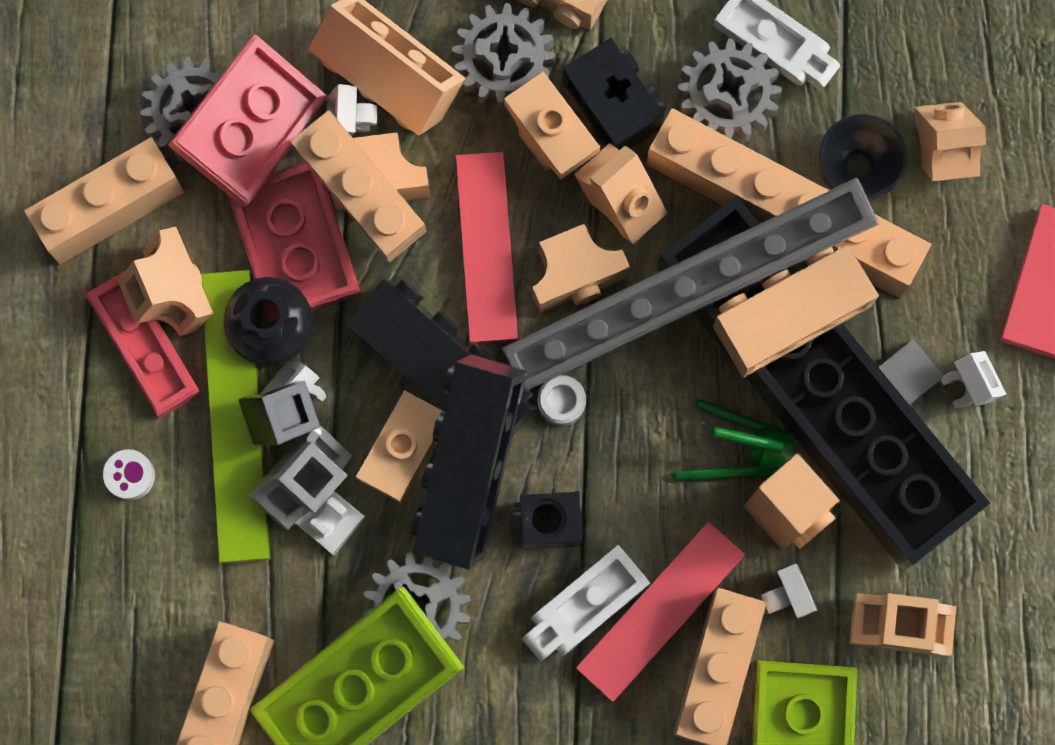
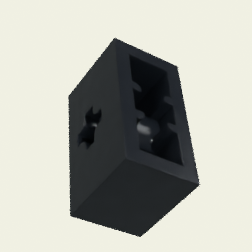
[562,38,666,150]

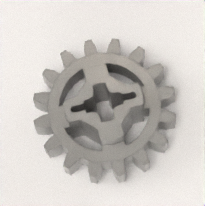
[452,3,555,109]
[677,39,782,142]
[140,57,226,162]
[363,553,471,642]

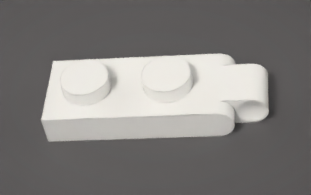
[713,0,840,89]
[522,545,650,662]

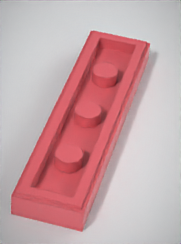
[456,152,518,346]
[576,521,746,702]

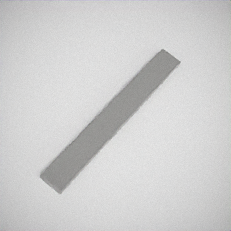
[502,178,879,390]

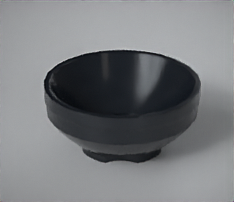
[818,114,907,201]
[224,277,313,366]

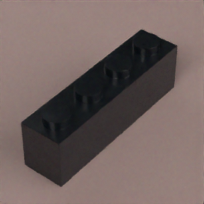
[346,279,537,437]
[411,355,527,570]

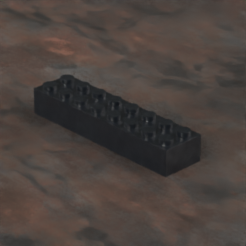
[657,196,990,571]

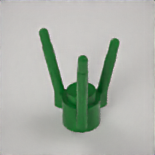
[672,399,795,481]

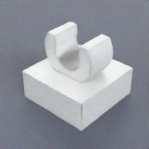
[326,84,377,137]
[941,351,1007,408]
[259,359,326,401]
[295,491,365,556]
[761,564,818,618]

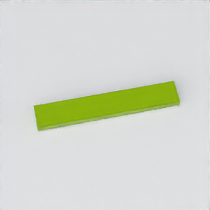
[201,270,271,564]

